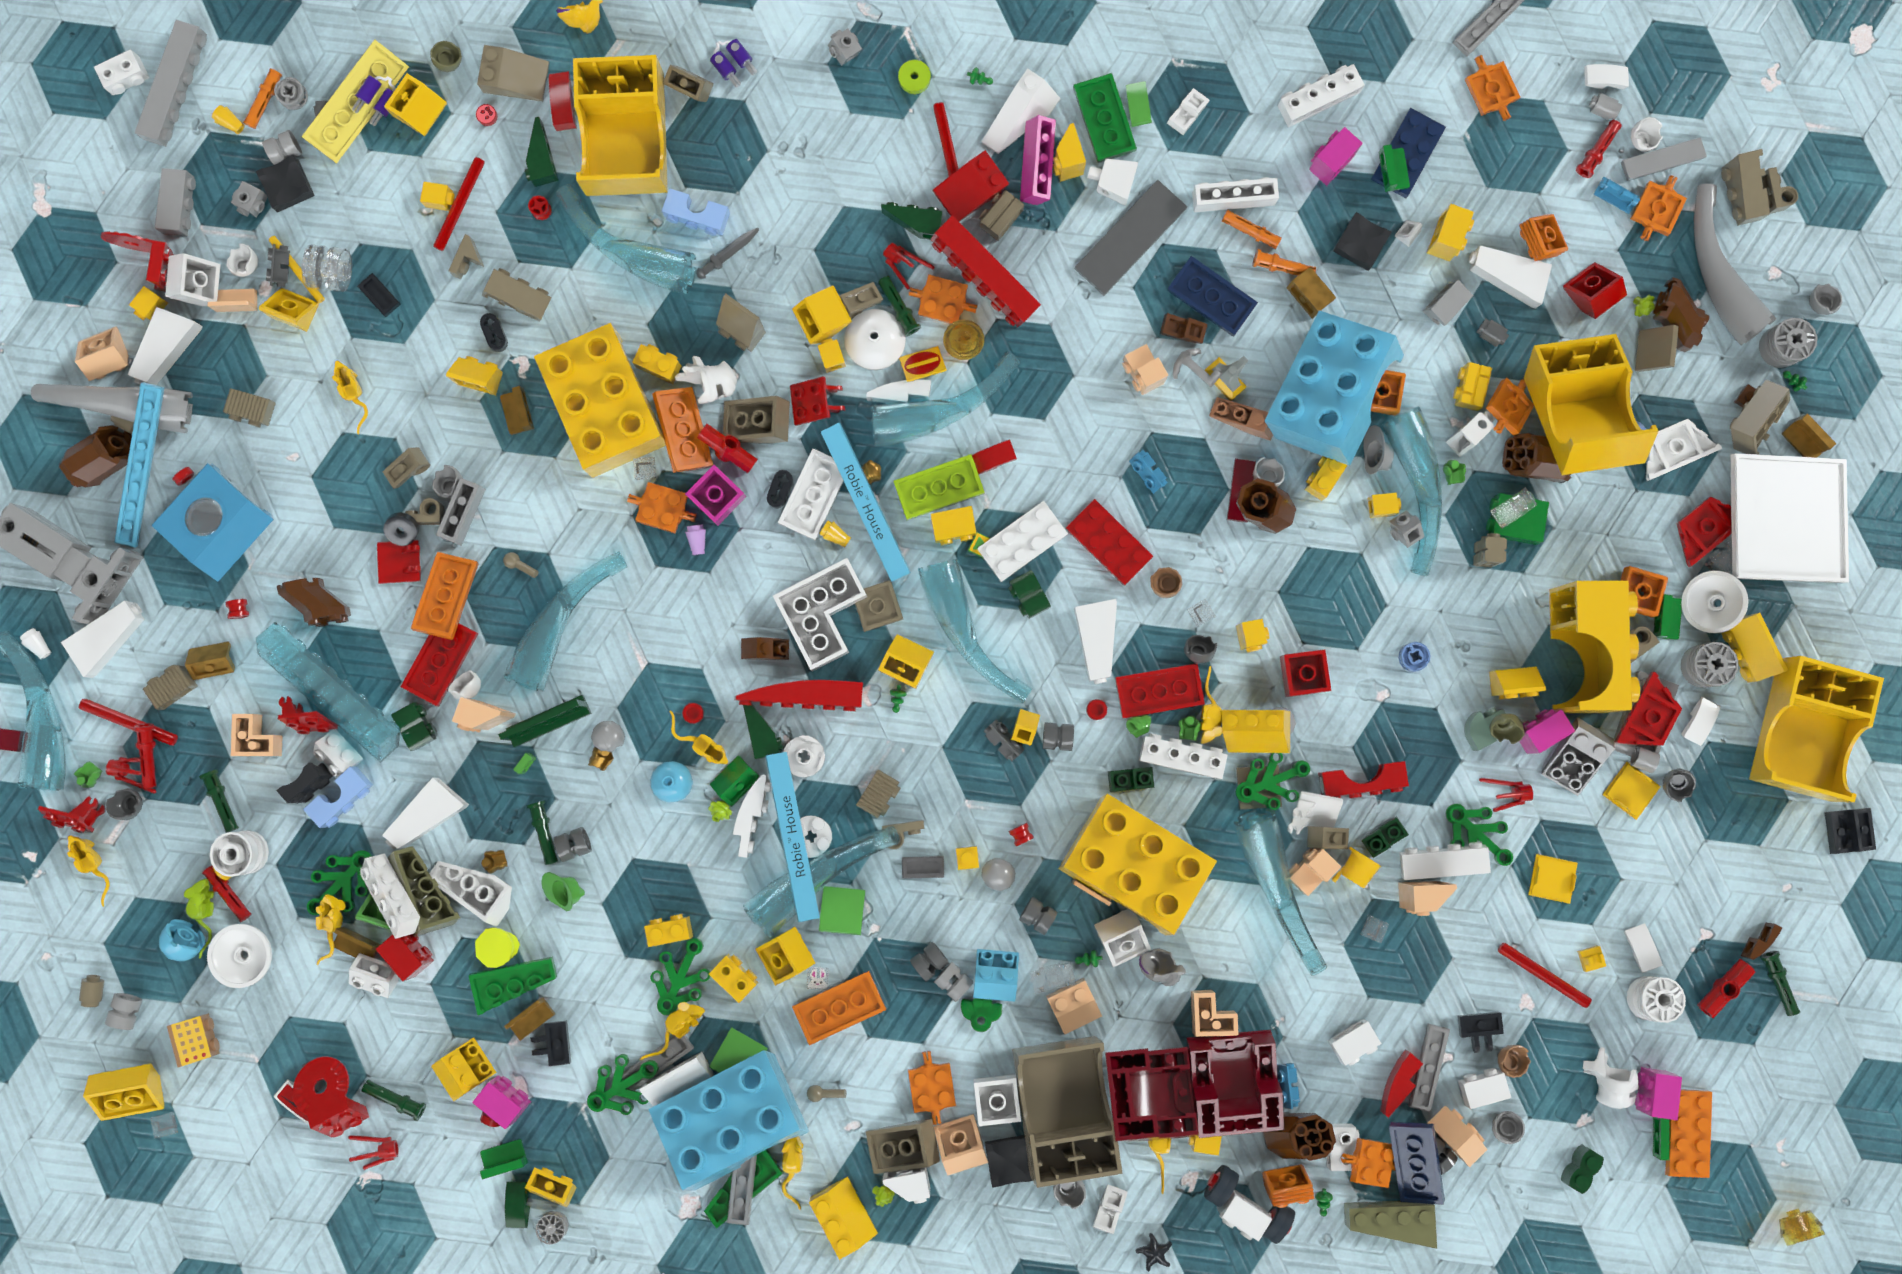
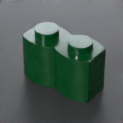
[1008,570,1051,619]
[391,702,437,751]
[1561,1144,1604,1194]

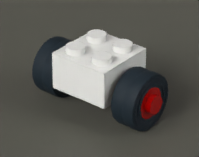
[1204,1165,1295,1244]

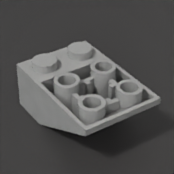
[1542,717,1615,796]

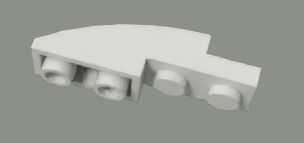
[733,774,771,858]

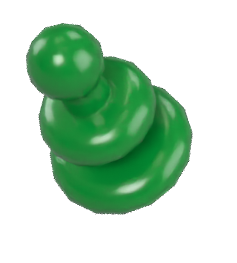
[967,67,993,85]
[1782,371,1807,391]
[890,685,907,713]
[1075,950,1103,967]
[1315,1188,1333,1217]

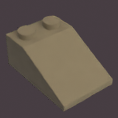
[477,45,549,102]
[716,293,766,352]
[723,396,790,443]
[866,1119,940,1174]

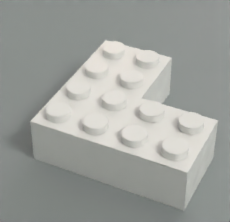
[773,558,867,672]

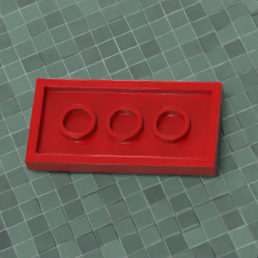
[1065,499,1154,586]
[401,623,479,707]
[1115,663,1205,719]

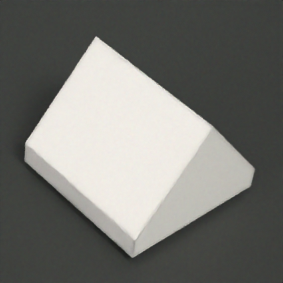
[1395,220,1422,247]

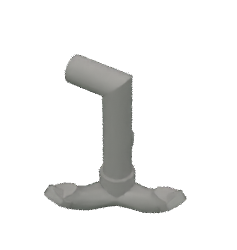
[1173,348,1223,387]

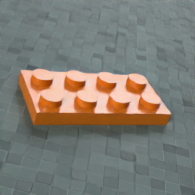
[652,387,713,473]
[411,552,479,640]
[792,971,886,1046]
[1665,1089,1712,1178]

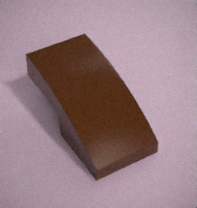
[1160,313,1208,344]
[1741,922,1782,960]

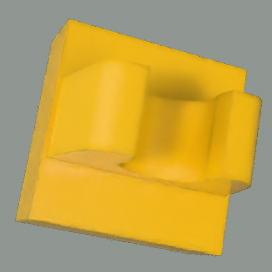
[1577,945,1606,972]

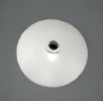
[844,309,906,370]
[1681,571,1748,633]
[207,924,272,988]

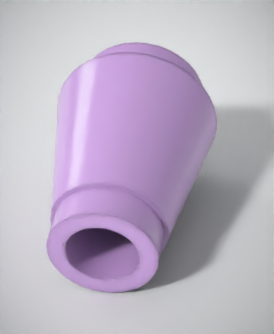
[685,524,706,555]

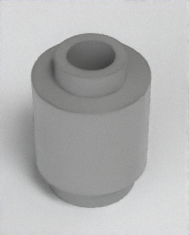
[1588,93,1622,120]

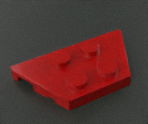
[1676,497,1732,567]
[1614,672,1682,746]

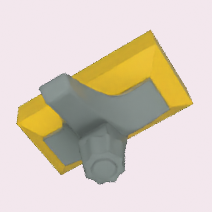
[1204,356,1248,401]

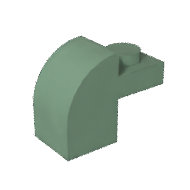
[1464,707,1506,751]

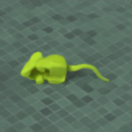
[184,878,214,958]

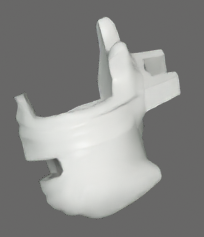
[675,356,737,404]
[1583,1047,1639,1109]

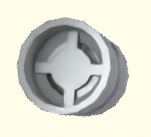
[262,130,302,165]
[934,962,974,1002]
[105,993,142,1030]

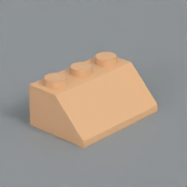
[452,697,516,732]
[1398,881,1457,916]

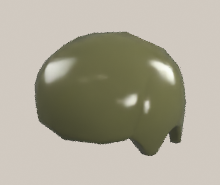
[430,41,462,72]
[1489,714,1525,744]

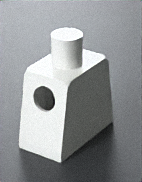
[1087,159,1138,205]
[1446,411,1495,457]

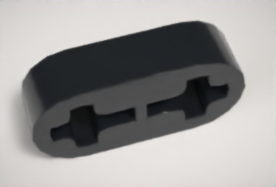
[480,313,508,352]
[767,470,793,509]

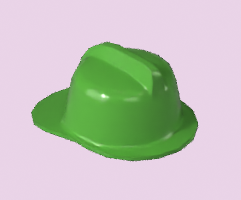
[541,872,585,912]

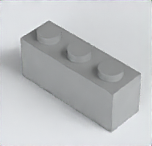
[155,168,196,236]
[436,478,486,546]

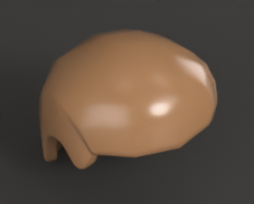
[1150,567,1182,598]
[1498,1045,1531,1078]

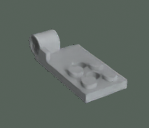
[1614,671,1679,773]

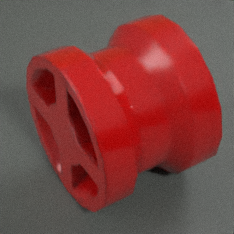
[528,195,552,220]
[225,599,249,619]
[1008,823,1034,846]

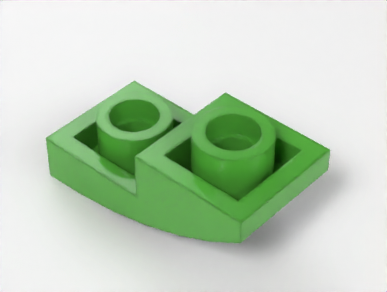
[1126,81,1152,127]

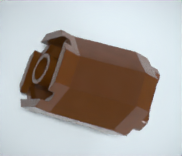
[1652,277,1710,352]
[59,425,132,488]
[1502,433,1571,482]
[1236,478,1296,534]
[277,578,351,627]
[1263,1112,1336,1161]

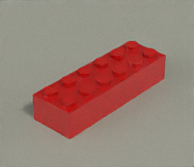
[931,215,1041,327]

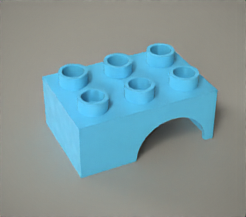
[1265,310,1404,466]
[648,1050,809,1191]

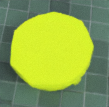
[475,927,520,968]

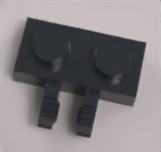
[1457,1012,1504,1053]
[530,1020,571,1066]

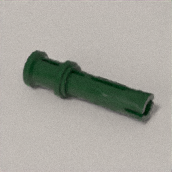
[878,276,921,336]
[199,769,239,833]
[526,800,558,865]
[1760,951,1801,1016]
[361,1079,426,1121]

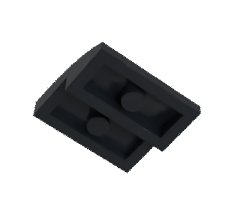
[1824,808,1876,854]

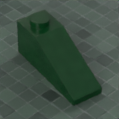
[524,117,559,187]
[743,704,784,759]

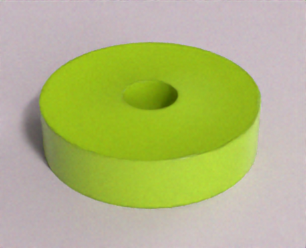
[898,60,931,94]

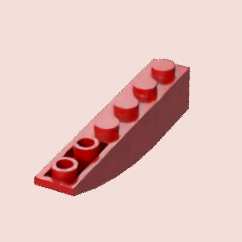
[734,680,863,712]

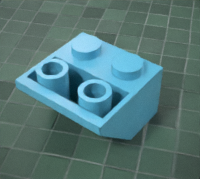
[973,949,1019,1002]

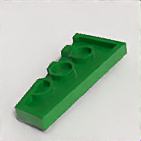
[469,956,557,1016]
[704,1149,784,1229]

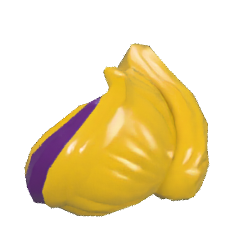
[556,0,603,34]

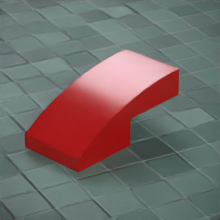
[972,439,1017,475]

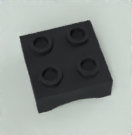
[256,155,315,212]
[1333,212,1392,271]
[276,763,333,804]
[985,1135,1032,1188]

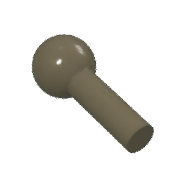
[503,552,538,578]
[807,1085,847,1102]

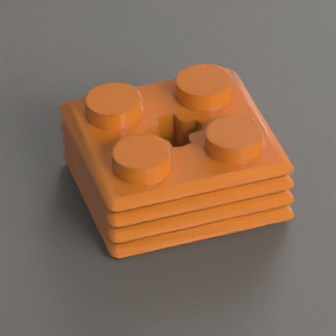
[1519,214,1568,261]
[1371,370,1406,416]
[1620,566,1668,618]
[1262,1164,1315,1208]

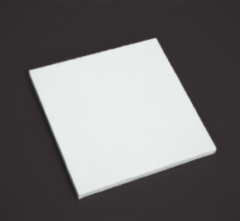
[1730,453,1849,583]

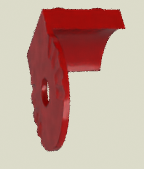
[101,231,175,292]
[292,1057,369,1137]

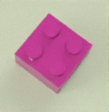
[1309,127,1363,186]
[685,465,747,526]
[1519,709,1575,754]
[1635,1067,1682,1120]
[472,1075,531,1129]

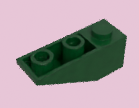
[881,202,943,240]

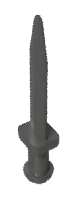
[696,228,759,279]

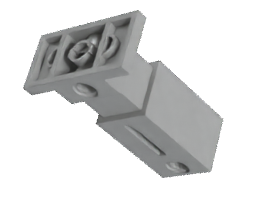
[0,503,144,624]

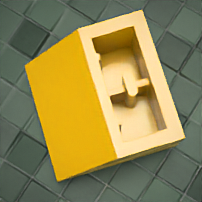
[384,73,447,136]
[792,286,852,344]
[878,634,934,689]
[1489,667,1546,700]
[431,1038,497,1102]

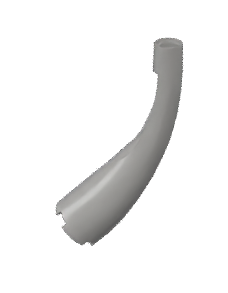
[1694,184,1777,346]
[31,384,193,433]

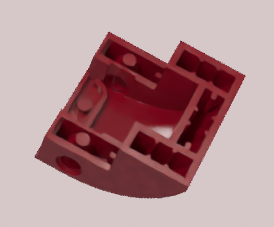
[1187,1029,1284,1138]
[1105,1047,1199,1142]

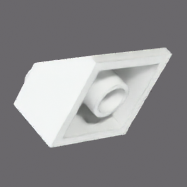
[1094,909,1151,967]
[883,1167,931,1204]

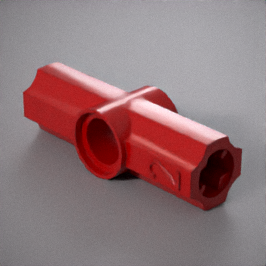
[697,423,758,473]
[1697,959,1755,1019]

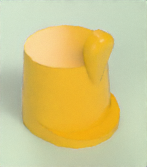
[1332,846,1381,888]

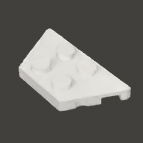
[1646,419,1722,481]

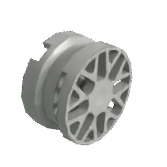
[274,77,308,110]
[536,1211,569,1245]

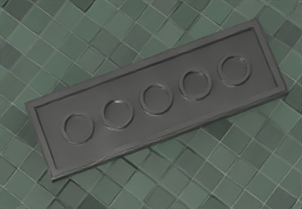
[1074,180,1188,296]

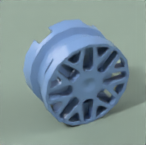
[1398,642,1431,672]

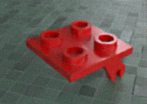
[790,376,845,426]
[377,540,421,584]
[277,696,338,734]
[37,796,105,833]

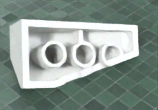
[982,68,1060,154]
[429,861,512,927]

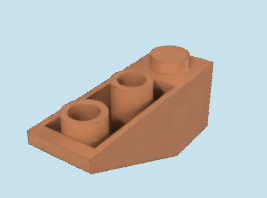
[1209,397,1273,441]

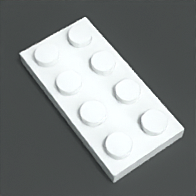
[778,449,844,541]
[977,501,1068,582]

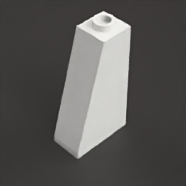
[1469,245,1552,309]
[128,307,203,385]
[1074,599,1117,684]
[61,600,145,678]
[382,778,469,849]

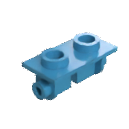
[1594,177,1640,214]
[1129,450,1168,494]
[1277,1063,1300,1109]

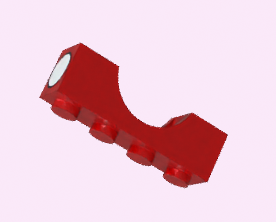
[1318,761,1409,798]

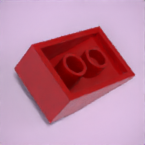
[932,150,1010,222]

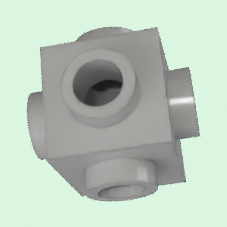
[827,28,862,66]
[231,181,267,217]
[1389,511,1425,548]

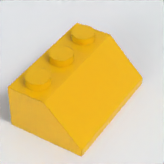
[1721,613,1788,683]
[1222,710,1290,753]
[83,1064,165,1121]
[809,1176,878,1260]

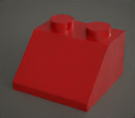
[1563,262,1627,319]

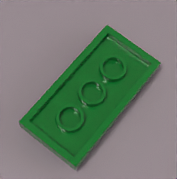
[1073,73,1137,163]

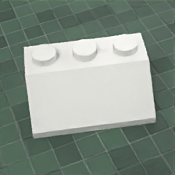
[639,1052,714,1107]

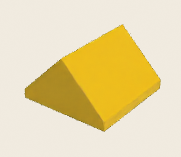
[259,288,319,332]

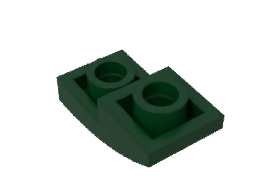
[1108,767,1155,792]
[1361,816,1409,858]
[505,1182,530,1228]

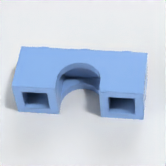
[662,188,730,236]
[303,766,373,828]

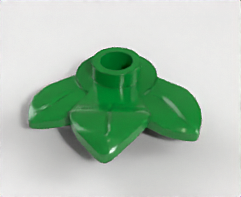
[961,998,1003,1032]

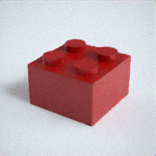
[1280,649,1332,697]
[376,934,434,982]

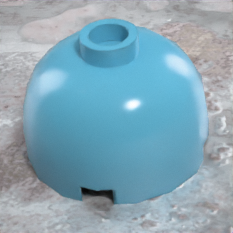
[650,761,693,803]
[159,919,205,961]

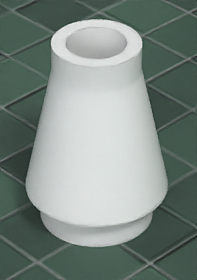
[20,628,52,660]

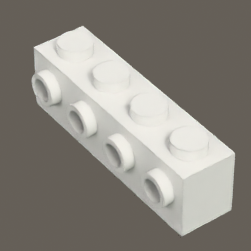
[1278,64,1365,128]
[1192,177,1279,212]
[1138,733,1228,779]
[1399,842,1491,880]
[360,853,420,939]

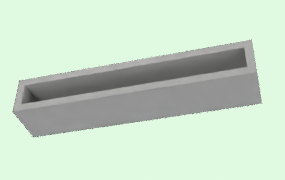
[135,20,207,147]

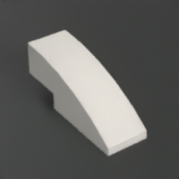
[866,379,931,406]

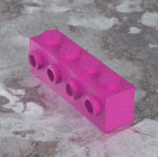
[1020,115,1056,205]

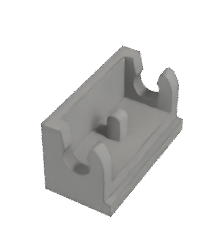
[1423,280,1473,326]

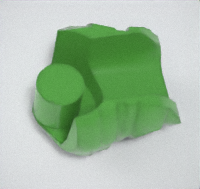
[1443,460,1466,485]
[1126,715,1151,738]
[1178,715,1201,741]
[74,761,103,788]

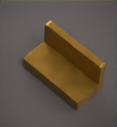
[1286,267,1336,319]
[500,386,534,435]
[1782,413,1837,458]
[185,641,235,680]
[334,927,381,958]
[504,998,555,1041]

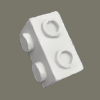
[313,729,363,777]

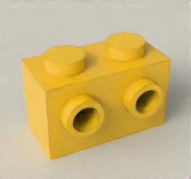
[632,344,682,384]
[1304,456,1347,501]
[1236,619,1269,653]
[644,914,693,947]
[709,954,759,1003]
[525,1167,577,1208]

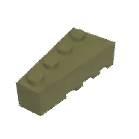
[388,846,460,937]
[1344,1201,1437,1249]

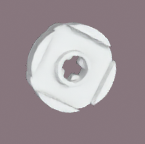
[784,736,825,777]
[800,816,832,858]

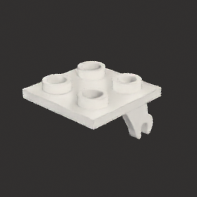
[1287,791,1343,835]

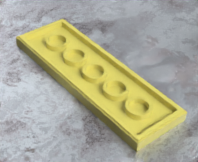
[301,39,409,164]

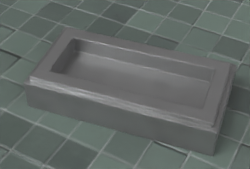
[902,856,944,878]

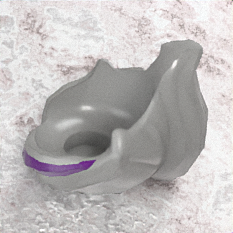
[1139,948,1186,986]

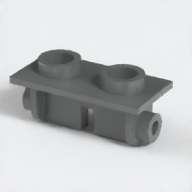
[266,244,290,287]
[984,719,1025,761]

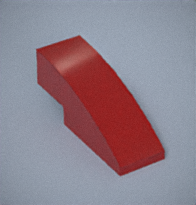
[549,71,576,131]
[1380,1049,1423,1118]

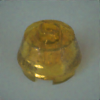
[943,319,984,360]
[1779,1208,1825,1246]

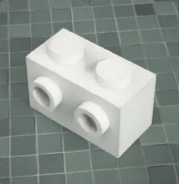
[94,49,150,95]
[349,953,398,998]
[1328,1019,1381,1066]
[1458,1068,1511,1109]
[1327,1124,1359,1171]

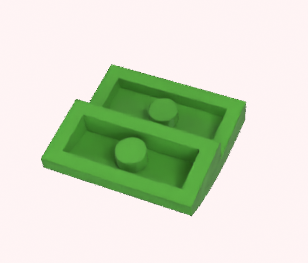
[819,886,865,935]
[709,1027,768,1073]

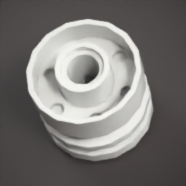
[210,830,269,877]
[1627,976,1685,1023]

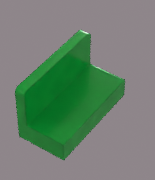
[1378,144,1410,192]
[1653,594,1682,640]
[710,755,760,807]
[1653,1117,1669,1160]
[480,1139,528,1180]

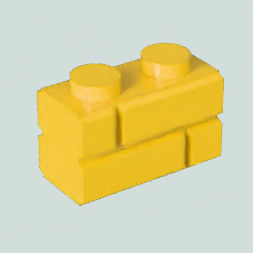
[1453,362,1492,411]

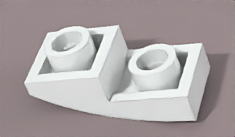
[1584,64,1629,90]
[1681,697,1721,746]
[1624,923,1663,973]

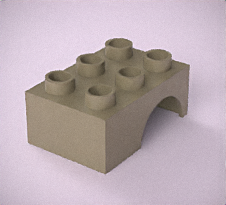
[1012,1036,1123,1188]

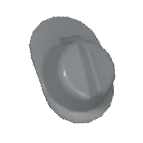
[1364,425,1394,474]

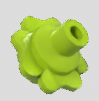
[1633,295,1655,317]
[708,801,732,822]
[872,1185,895,1207]

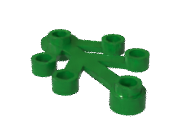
[1235,753,1310,810]
[1445,804,1513,866]
[307,850,372,915]
[650,938,711,1016]
[587,1054,659,1115]

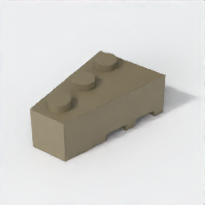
[1721,149,1770,226]
[482,268,552,322]
[1730,380,1790,455]

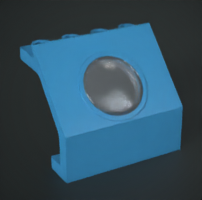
[151,463,274,582]

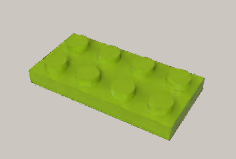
[893,454,985,520]

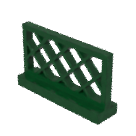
[498,695,592,748]

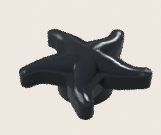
[1135,1233,1172,1272]

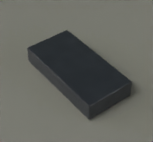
[357,273,401,317]

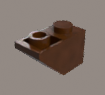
[741,637,789,660]

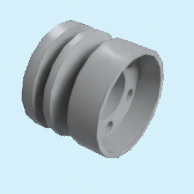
[1759,318,1817,368]
[1681,642,1738,688]

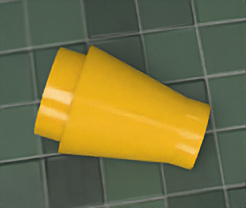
[212,105,245,134]
[819,520,851,548]

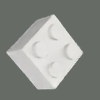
[165,253,220,307]
[974,1074,1021,1126]

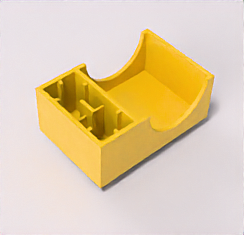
[573,55,668,196]
[534,323,666,478]
[1524,334,1659,475]
[1549,581,1640,713]
[1749,656,1884,802]
[1058,793,1217,936]

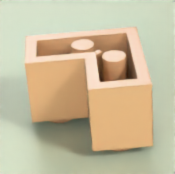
[1122,344,1168,395]
[231,714,282,756]
[1287,848,1341,896]
[1191,990,1238,1037]
[1427,1106,1488,1167]

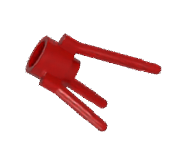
[883,243,935,290]
[106,757,156,794]
[1479,778,1533,812]
[348,1135,399,1170]

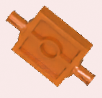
[1465,55,1520,121]
[1630,175,1687,241]
[908,274,978,326]
[1486,378,1534,436]
[627,482,697,534]
[908,1051,956,1125]
[1341,1138,1396,1188]

